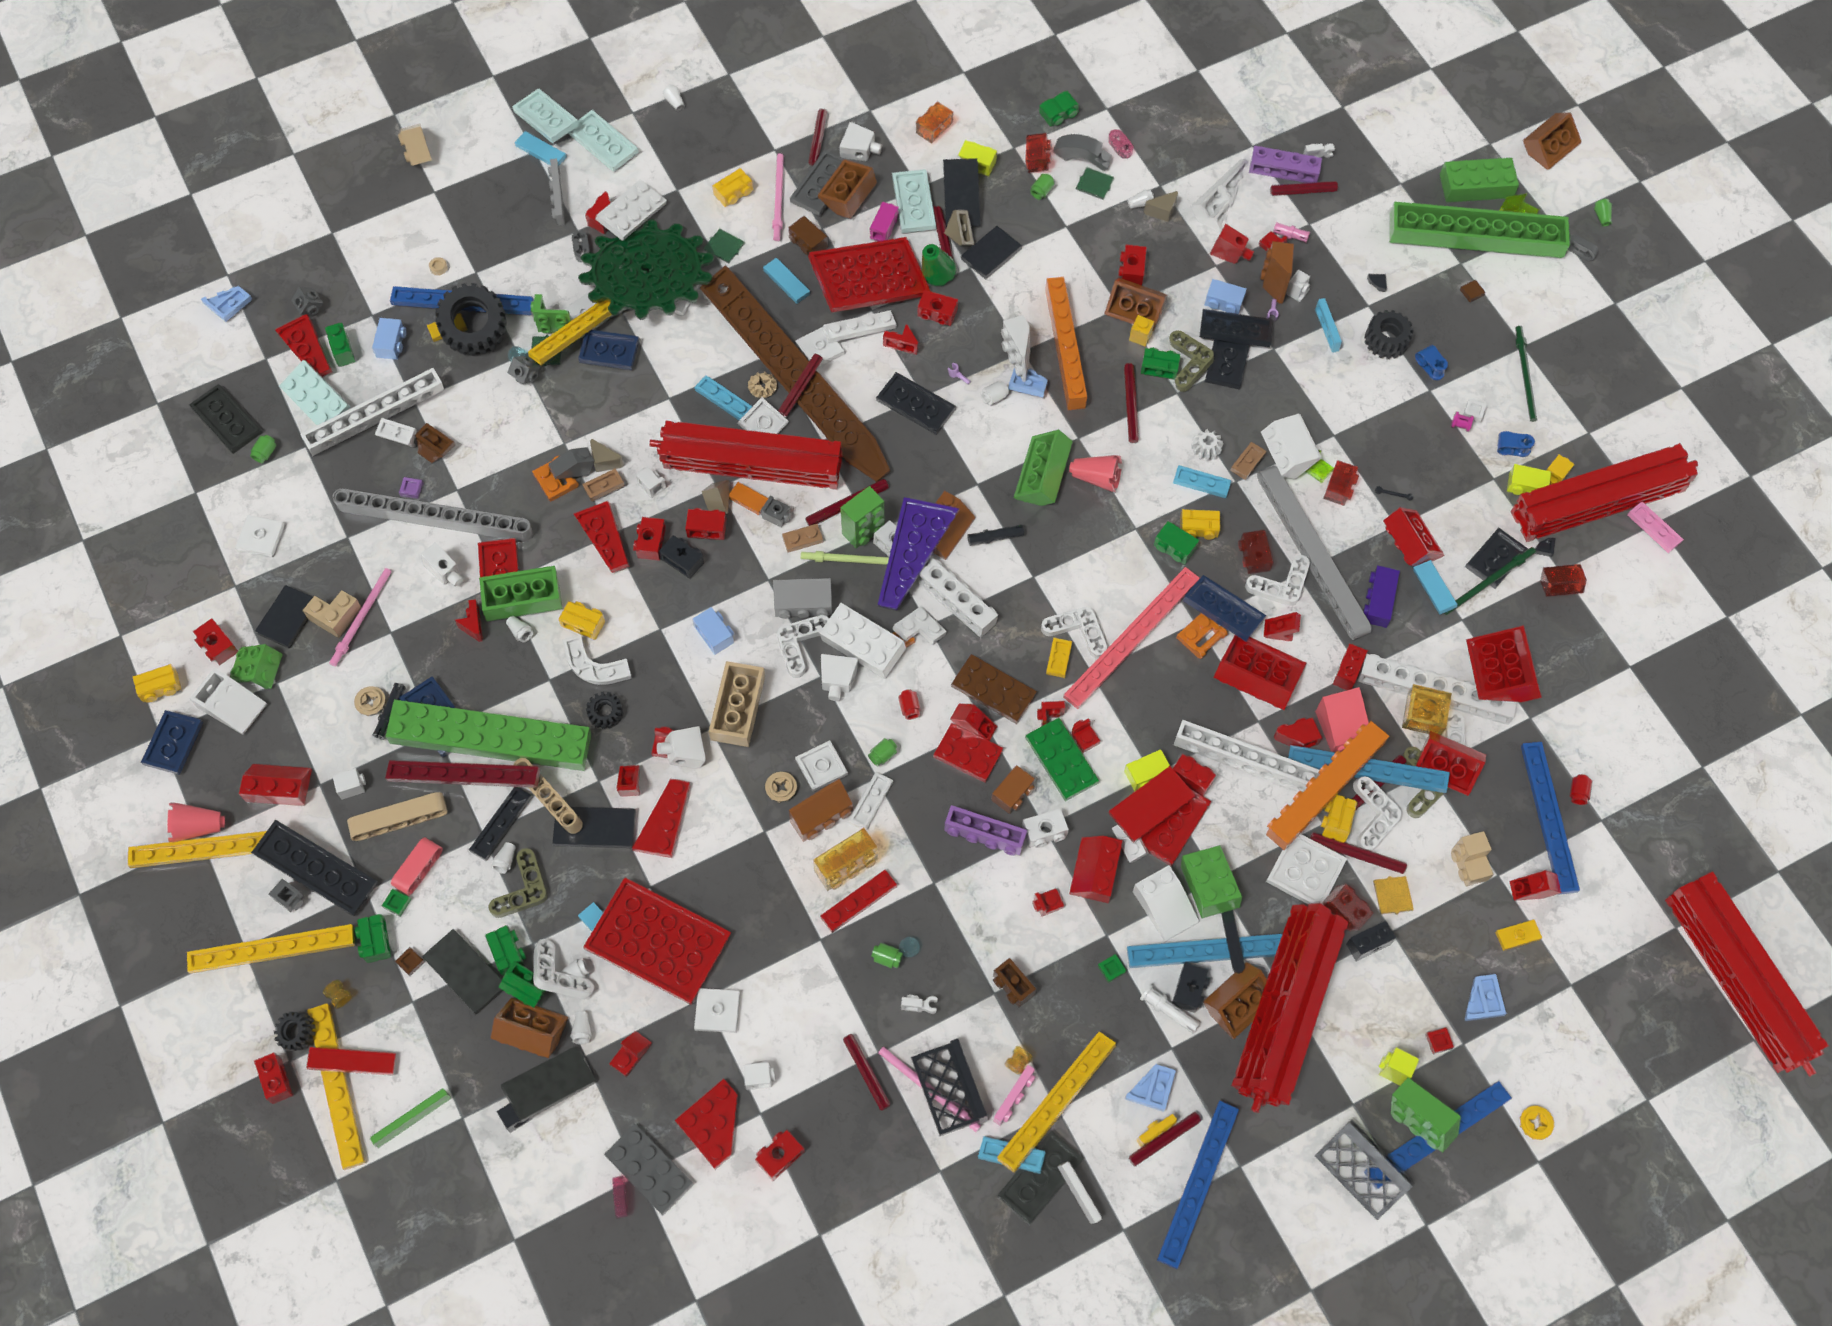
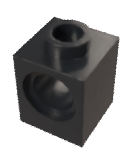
[496,1103,532,1133]

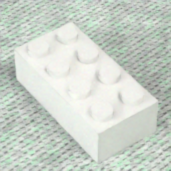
[819,603,906,679]

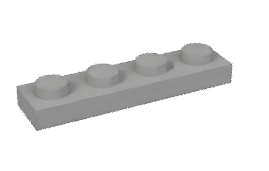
[548,159,565,226]

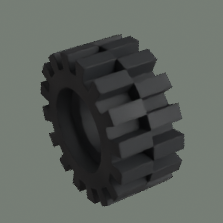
[586,691,623,729]
[274,1011,316,1051]

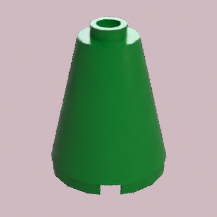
[921,244,956,287]

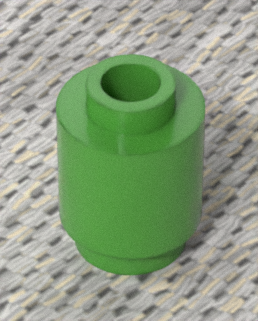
[1030,174,1055,200]
[250,435,276,463]
[868,738,897,767]
[871,943,903,968]

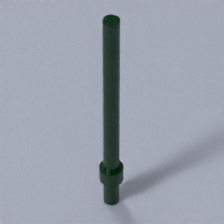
[1515,326,1537,422]
[1444,547,1536,615]

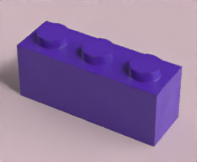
[1363,565,1400,628]

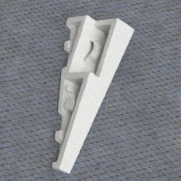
[1191,158,1248,232]

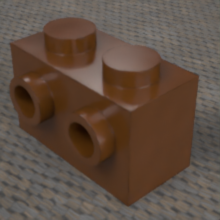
[788,216,828,255]
[993,958,1036,1008]

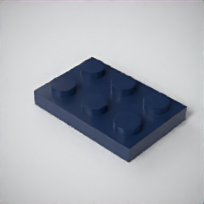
[578,330,639,370]
[141,710,204,775]

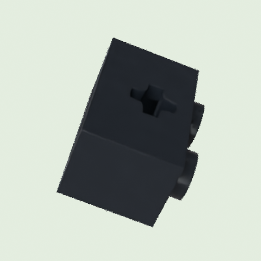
[659,535,704,579]
[1346,921,1396,962]
[1172,962,1210,1013]

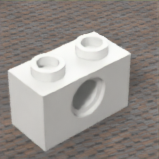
[1022,808,1069,848]

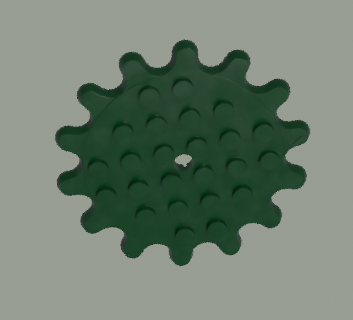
[578,219,714,320]

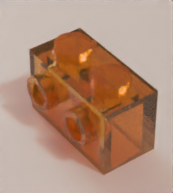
[915,101,953,143]

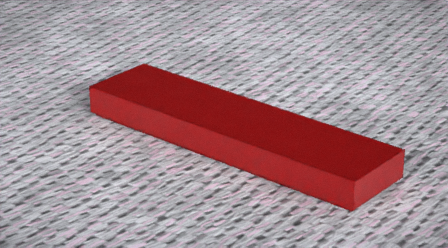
[306,1047,396,1076]

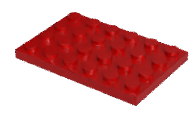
[808,237,930,313]
[583,877,731,1005]

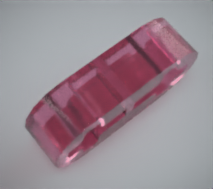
[1108,129,1133,159]
[612,1176,628,1218]

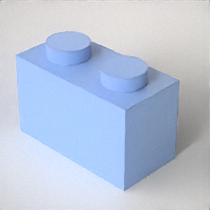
[1205,279,1246,314]
[372,318,406,360]
[692,607,734,655]

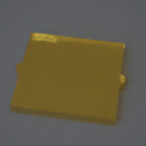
[1373,876,1414,915]

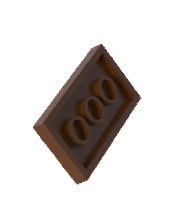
[951,654,1037,724]

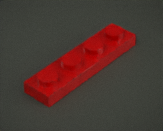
[820,870,897,933]

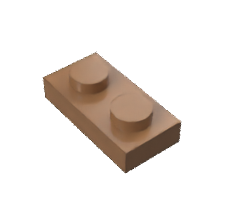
[1230,442,1267,480]
[582,468,625,502]
[782,524,823,553]

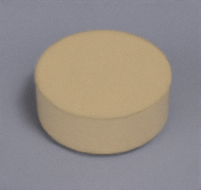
[429,257,448,276]

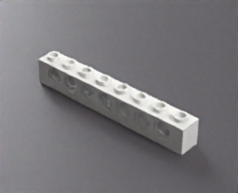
[300,368,444,456]
[873,520,998,638]
[1358,654,1517,725]
[1174,720,1320,792]

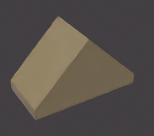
[1144,191,1178,222]
[944,210,974,246]
[590,439,624,472]
[702,480,730,514]

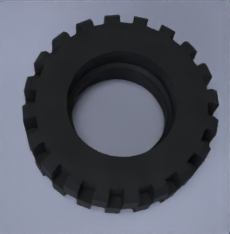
[435,283,507,356]

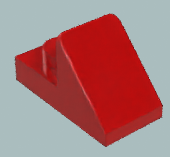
[883,324,918,355]
[455,599,483,642]
[1263,612,1301,641]
[616,765,640,797]
[609,1031,652,1077]

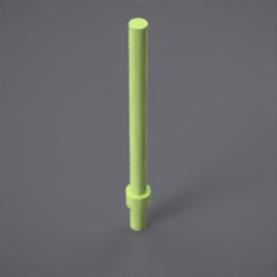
[801,551,889,565]

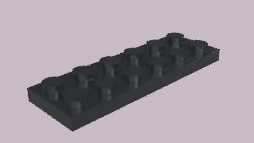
[251,819,378,916]

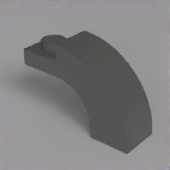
[1053,134,1112,171]

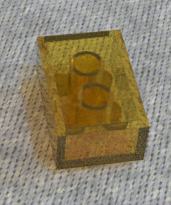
[813,828,878,891]

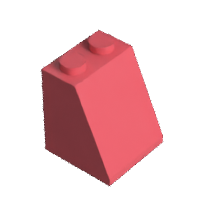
[1315,687,1369,753]

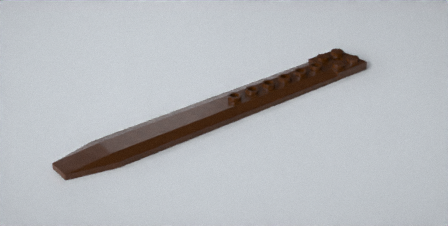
[699,265,891,482]

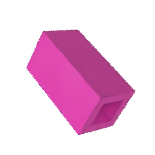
[870,202,899,241]

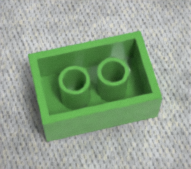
[840,486,885,549]
[1181,845,1242,918]
[1391,1078,1461,1153]

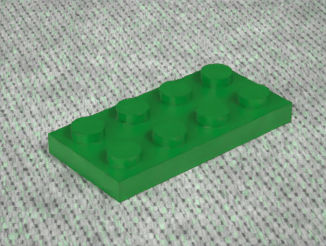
[1025,718,1099,801]

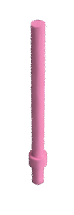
[772,154,784,241]
[329,568,392,667]
[879,1047,981,1132]

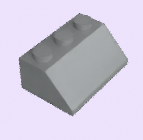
[773,578,832,619]

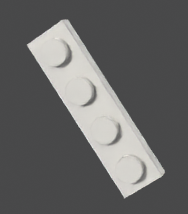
[823,310,896,343]

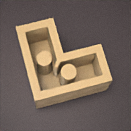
[398,124,432,166]
[303,590,362,638]
[1451,831,1494,887]

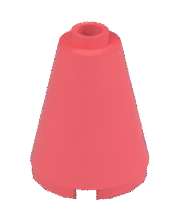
[1069,455,1122,492]
[167,802,225,842]

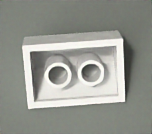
[1261,414,1321,480]

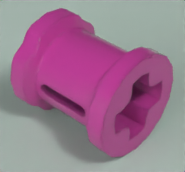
[1451,411,1474,432]

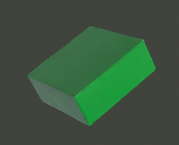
[382,888,411,917]
[1098,954,1126,983]

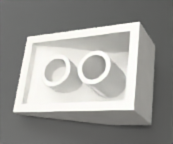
[1132,865,1199,942]

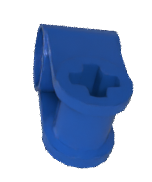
[1415,345,1448,380]
[1497,431,1535,457]

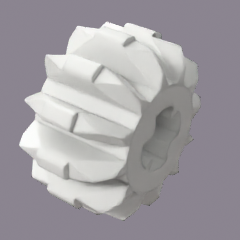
[1191,429,1223,461]

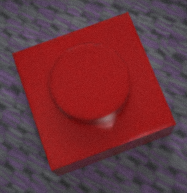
[1425,1027,1454,1054]

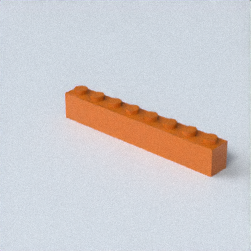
[1045,277,1087,410]
[1266,721,1389,850]

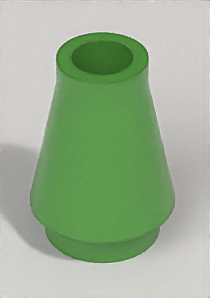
[1594,199,1612,226]

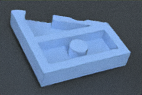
[201,286,252,322]
[1008,367,1048,397]
[1465,974,1506,1021]
[1125,1064,1176,1112]

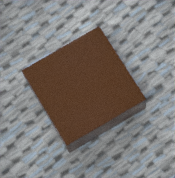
[1460,279,1486,302]
[395,947,425,976]

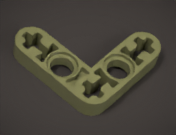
[1169,330,1214,392]
[1402,747,1449,818]
[488,848,547,918]

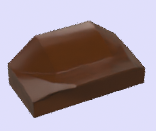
[415,423,456,463]

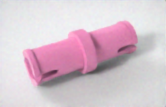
[1273,222,1310,243]

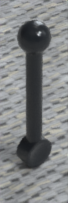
[1375,486,1414,501]

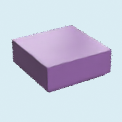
[399,477,423,499]

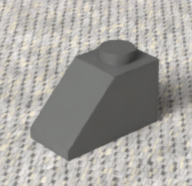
[548,447,594,479]

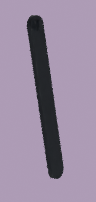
[1221,910,1245,974]

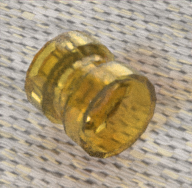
[323,979,352,1009]
[1004,1046,1033,1076]

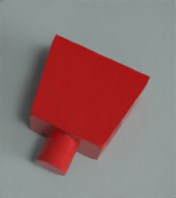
[1210,224,1254,264]

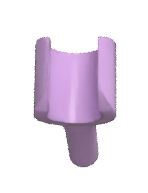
[1267,299,1278,321]
[948,363,971,384]

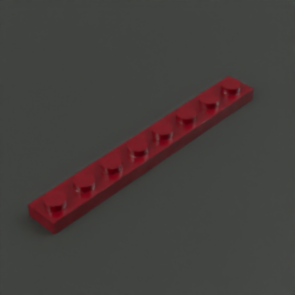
[385,760,541,788]

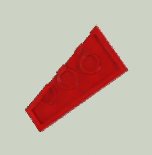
[275,314,332,377]
[574,501,630,573]
[632,779,690,858]

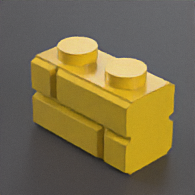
[712,168,753,207]
[1180,509,1220,540]
[559,601,605,640]
[133,664,182,703]
[1320,795,1357,843]

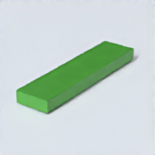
[370,1088,452,1148]

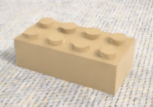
[709,661,765,747]

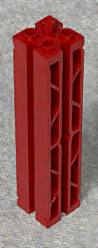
[649,420,843,490]
[1510,443,1698,542]
[1665,871,1829,1077]
[1231,903,1349,1113]

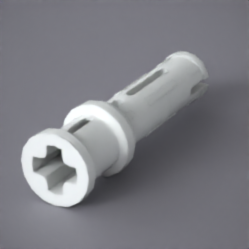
[1140,984,1200,1034]

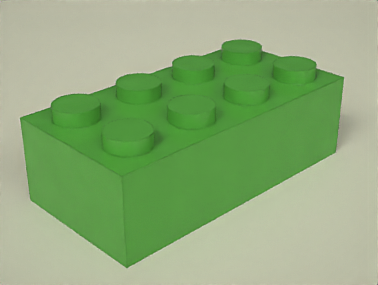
[1440,158,1519,202]

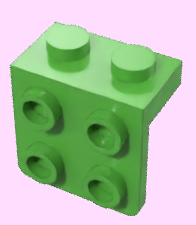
[531,294,571,333]
[230,644,283,689]

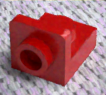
[1258,231,1288,251]
[1037,701,1065,726]
[1071,718,1100,753]
[651,727,674,758]
[1032,888,1064,917]

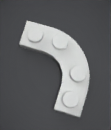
[562,635,632,685]

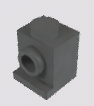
[761,495,792,528]
[269,878,304,912]

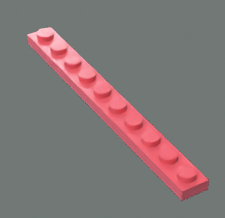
[1063,567,1200,709]

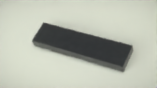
[469,787,532,861]

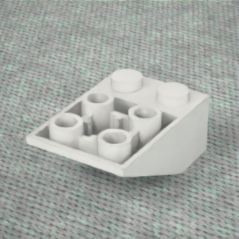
[1001,315,1030,382]
[189,668,267,735]

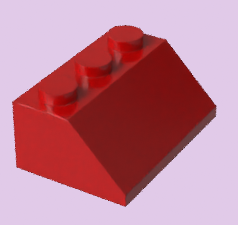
[1383,507,1445,566]
[1415,731,1486,796]
[239,764,312,806]
[1069,836,1123,903]

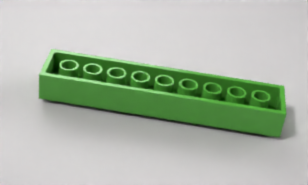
[1389,201,1570,258]
[386,700,591,771]

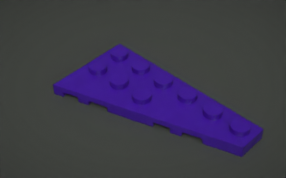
[878,497,959,610]

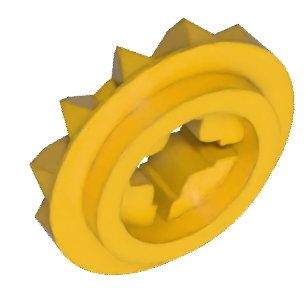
[1520,1106,1554,1140]

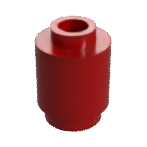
[898,689,921,720]
[1570,774,1593,805]

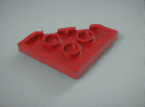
[675,1079,738,1170]

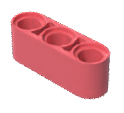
[391,837,443,896]

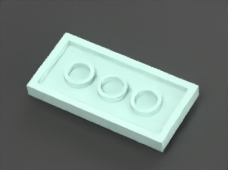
[512,89,579,143]
[568,110,638,172]
[892,169,936,233]
[279,360,350,425]

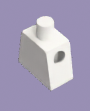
[839,122,882,161]
[421,542,463,587]
[821,654,858,701]
[657,726,706,768]

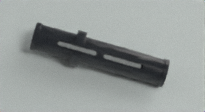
[967,524,1024,546]
[372,683,406,740]

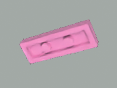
[1627,502,1684,553]
[993,1065,1036,1126]

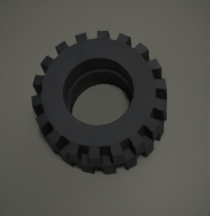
[1364,310,1414,359]

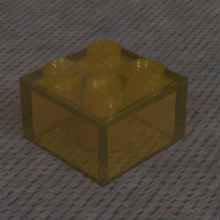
[1402,684,1452,735]

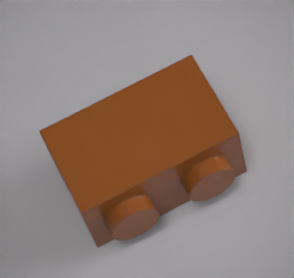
[991,765,1035,814]

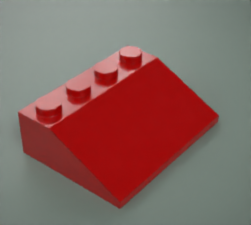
[1466,625,1542,702]
[1213,635,1307,710]

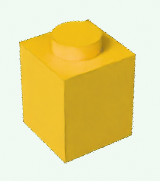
[1129,315,1154,347]
[1546,454,1574,484]

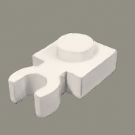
[1303,144,1335,157]

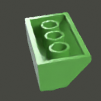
[1014,429,1073,506]
[479,565,563,621]

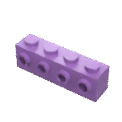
[1249,146,1322,183]
[944,805,1027,856]

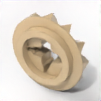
[748,372,777,398]
[354,686,386,716]
[765,772,797,803]

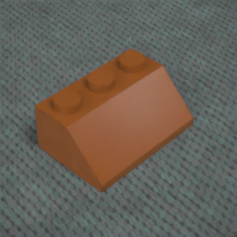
[1523,112,1582,170]
[817,159,877,219]
[1260,242,1294,304]
[1104,278,1168,331]
[933,491,975,560]
[789,779,853,842]
[1203,962,1267,1039]
[491,998,568,1058]

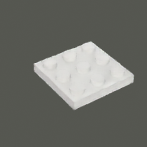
[1266,834,1347,905]

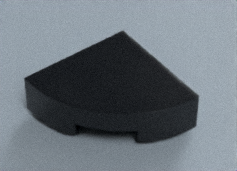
[1367,274,1387,292]
[1535,538,1555,557]

